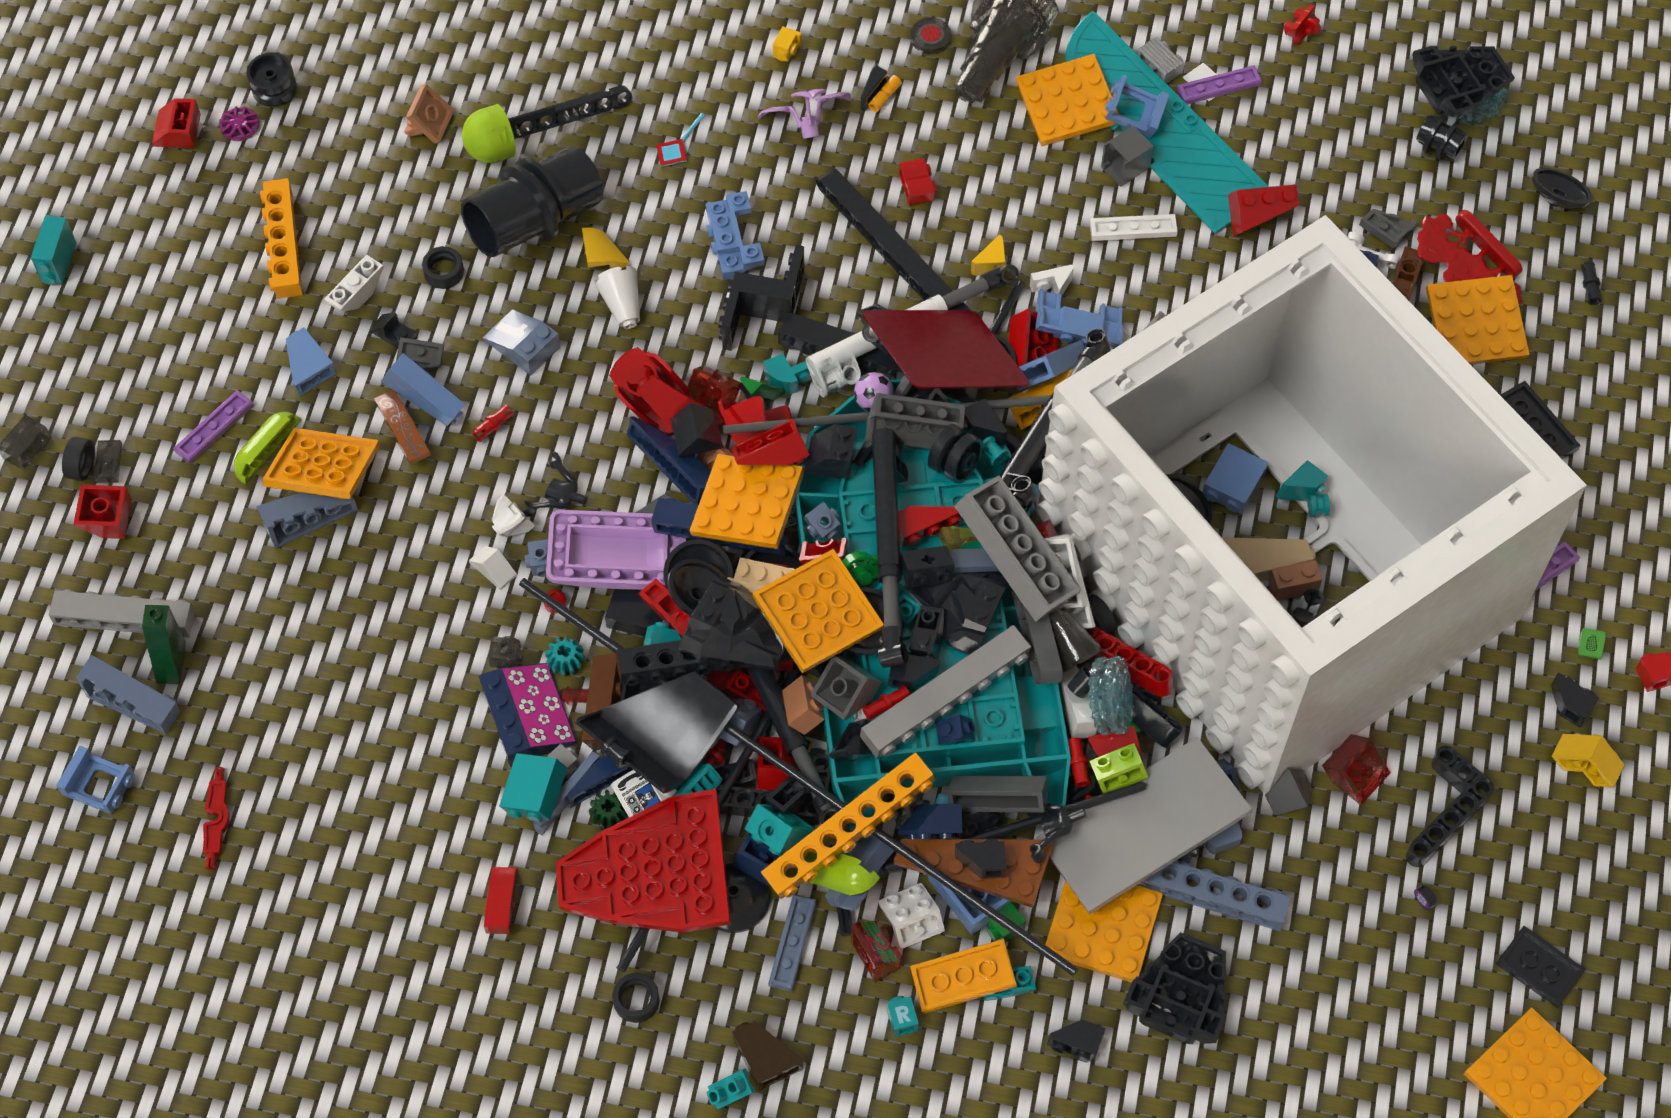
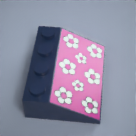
[478,663,577,767]

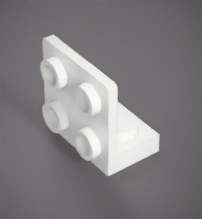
[878,883,945,949]

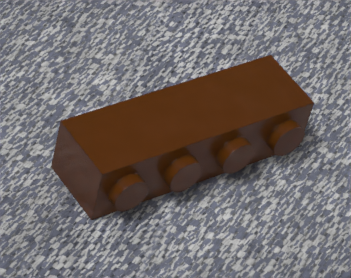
[581,653,622,750]

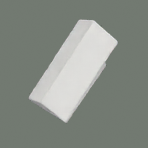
[1044,534,1095,630]

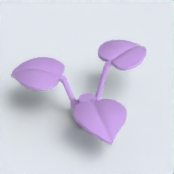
[758,89,851,139]

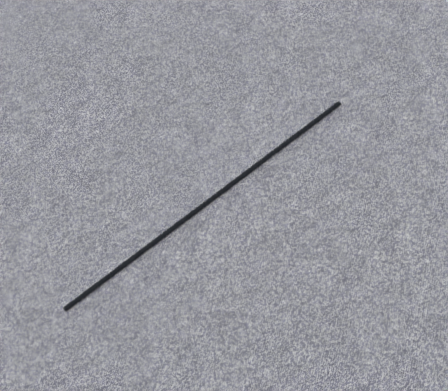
[519,578,1079,976]

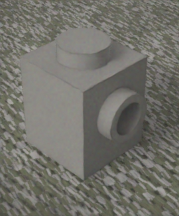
[547,744,579,784]

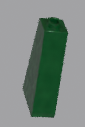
[142,605,186,684]

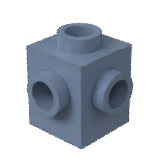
[803,502,841,540]
[525,539,548,577]

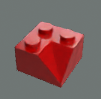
[73,485,132,539]

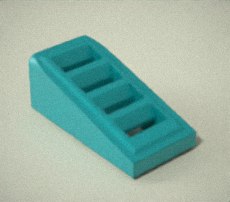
[675,764,722,796]

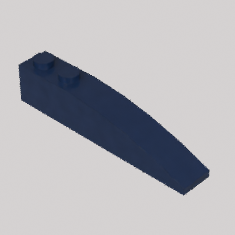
[627,416,711,504]
[651,498,786,556]
[567,756,633,808]

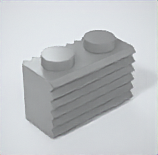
[1137,37,1184,84]

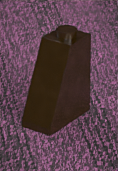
[732,1021,804,1091]

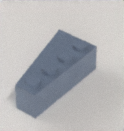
[256,492,358,549]
[76,655,181,735]

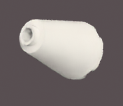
[594,266,640,329]

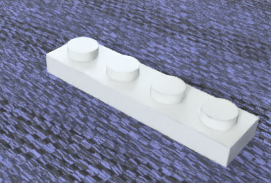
[1090,214,1178,241]

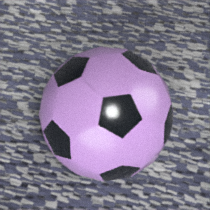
[854,372,894,412]

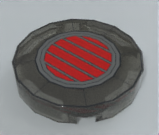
[911,17,951,54]

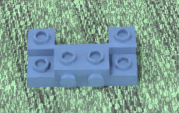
[705,191,765,280]
[1035,289,1124,348]

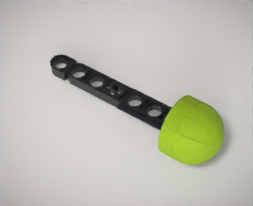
[462,85,633,163]

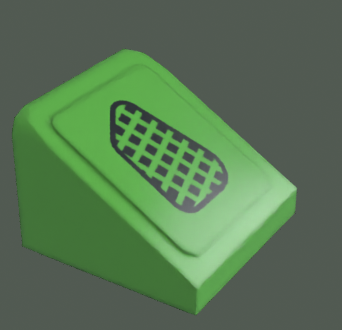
[1577,628,1606,660]

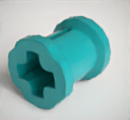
[982,436,1008,466]

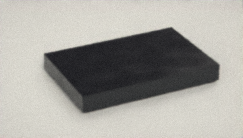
[1496,926,1586,1009]

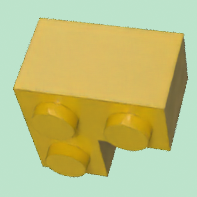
[1552,733,1625,787]

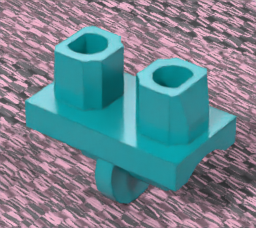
[706,1068,756,1110]

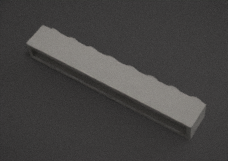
[860,625,1031,758]

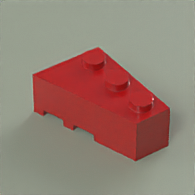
[1228,184,1299,237]

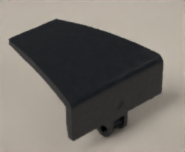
[575,671,740,794]

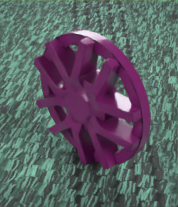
[219,106,259,141]

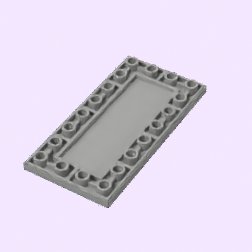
[1036,737,1253,915]

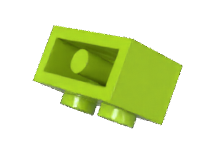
[1090,743,1148,793]

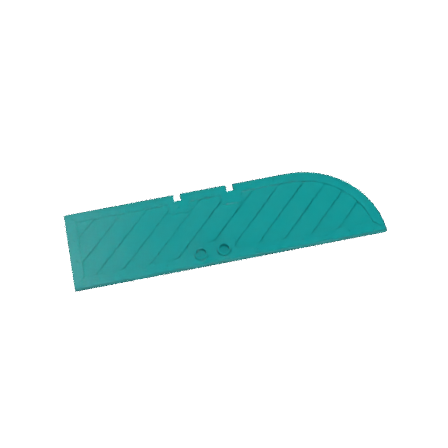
[1065,11,1269,234]

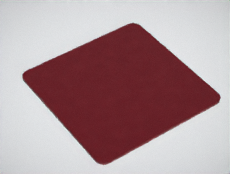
[862,310,1030,389]

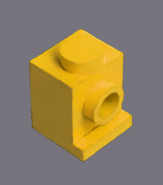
[773,26,802,62]

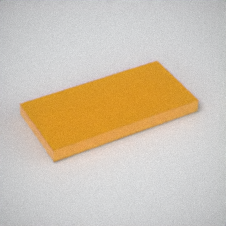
[910,939,1017,1014]

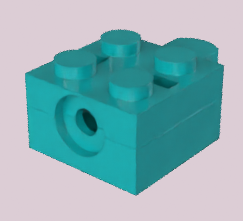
[745,804,815,856]

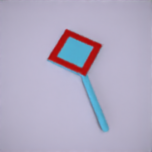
[656,113,704,167]

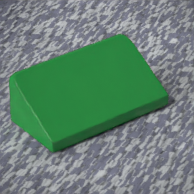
[740,377,784,400]

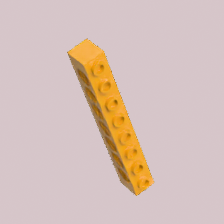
[761,752,935,899]

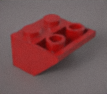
[152,98,201,148]
[757,737,800,790]

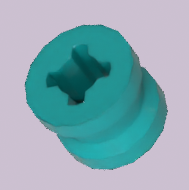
[1307,494,1330,517]

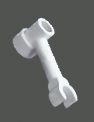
[1347,232,1400,269]

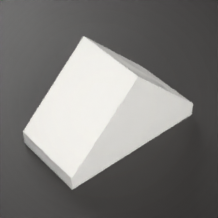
[469,546,517,590]

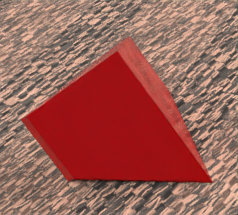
[799,538,848,564]

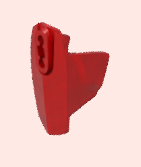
[609,347,692,435]
[718,396,792,445]

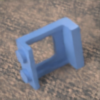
[1105,75,1169,138]
[56,746,135,815]

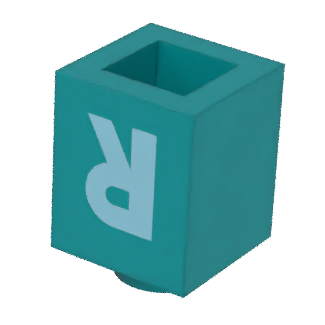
[886,996,919,1038]

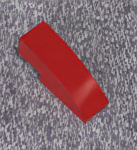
[484,867,517,934]

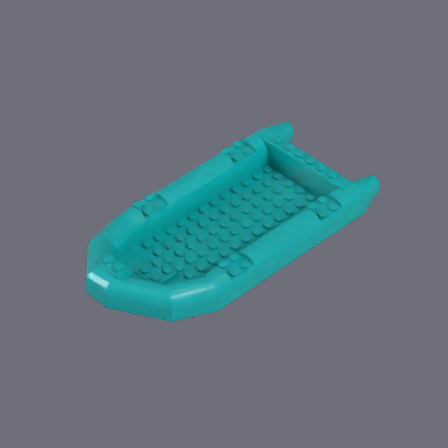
[794,379,1071,832]

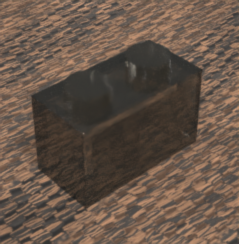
[0,415,51,470]

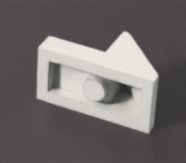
[1030,265,1073,296]

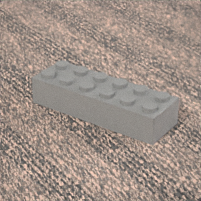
[954,476,1081,622]

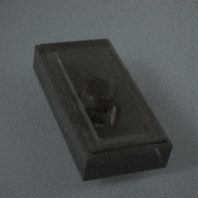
[94,440,122,483]

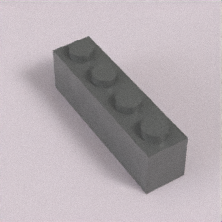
[947,776,1049,812]

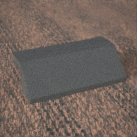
[865,393,965,450]

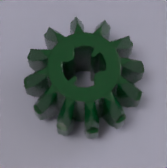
[589,789,628,830]

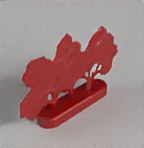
[1417,210,1523,304]

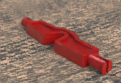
[203,767,230,870]

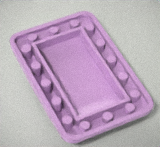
[546,510,686,589]

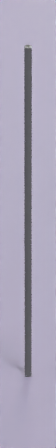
[723,395,1051,435]

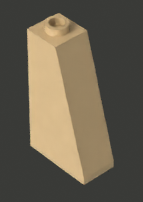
[1222,538,1316,582]

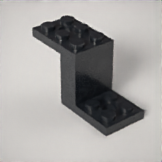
[718,245,805,351]

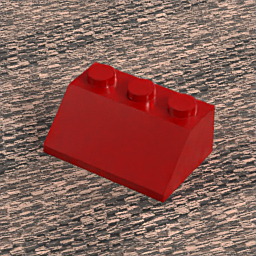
[1008,308,1059,367]

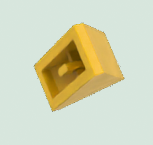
[971,234,1005,275]

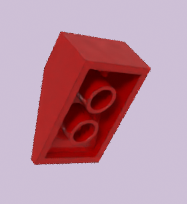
[731,419,809,465]

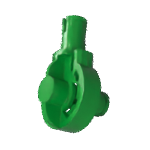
[842,551,879,588]

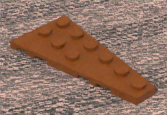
[894,839,1055,908]

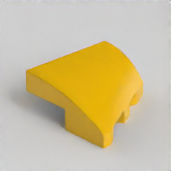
[582,228,629,269]

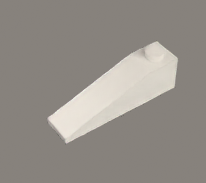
[1058,657,1100,738]

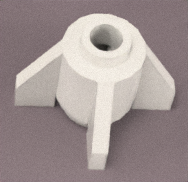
[492,494,535,537]

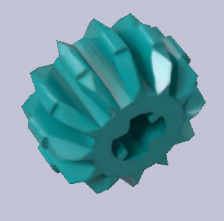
[545,636,585,677]

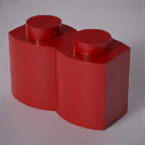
[898,158,937,205]

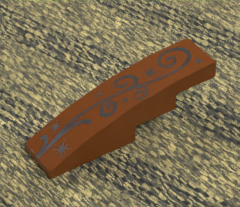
[374,390,431,464]

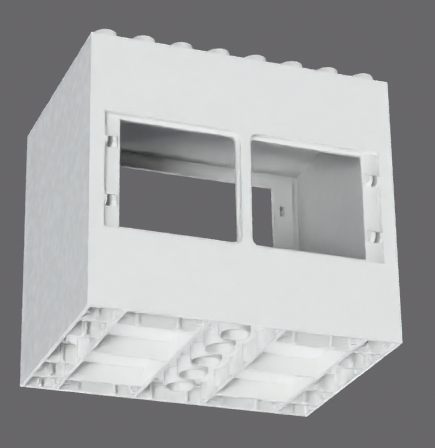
[1036,215,1587,794]

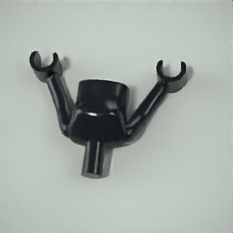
[520,452,588,517]
[1026,803,1087,863]

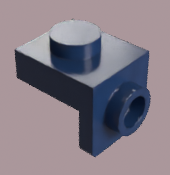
[935,714,975,746]

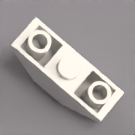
[324,255,384,312]

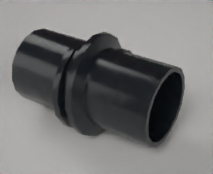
[461,146,604,257]

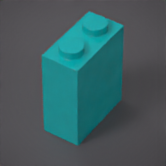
[31,215,76,285]
[499,753,567,822]

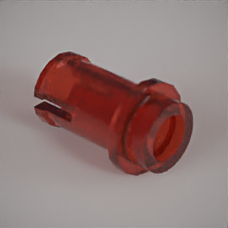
[562,686,589,705]

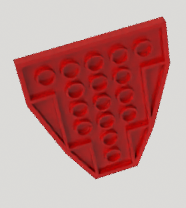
[556,789,731,933]

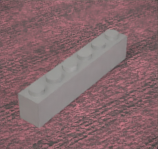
[48,589,195,638]

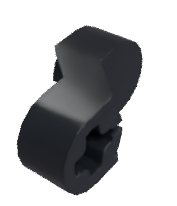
[1292,589,1325,628]

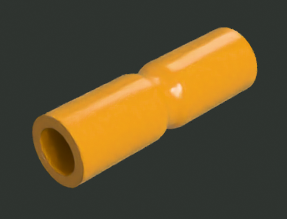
[868,75,902,112]

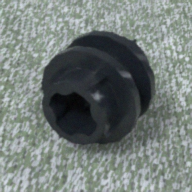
[1416,114,1467,160]

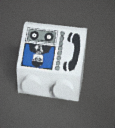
[611,770,678,817]

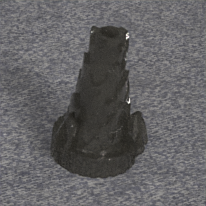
[954,0,1059,103]

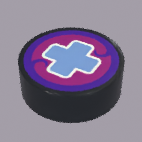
[1414,885,1437,910]

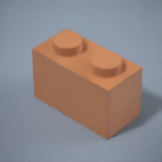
[1268,560,1323,601]
[782,675,825,735]

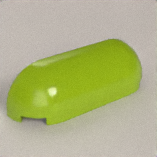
[234,412,302,484]
[805,853,880,895]

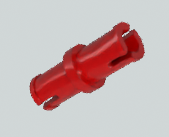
[472,405,514,442]
[862,686,910,721]
[1068,737,1090,787]

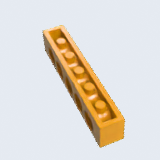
[260,178,303,299]

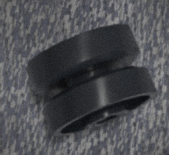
[246,53,297,107]
[927,424,983,483]

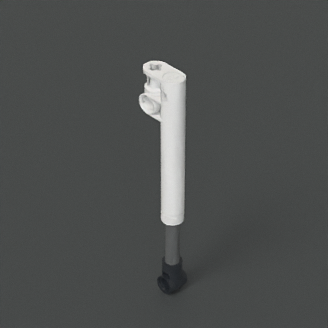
[806,264,1019,397]

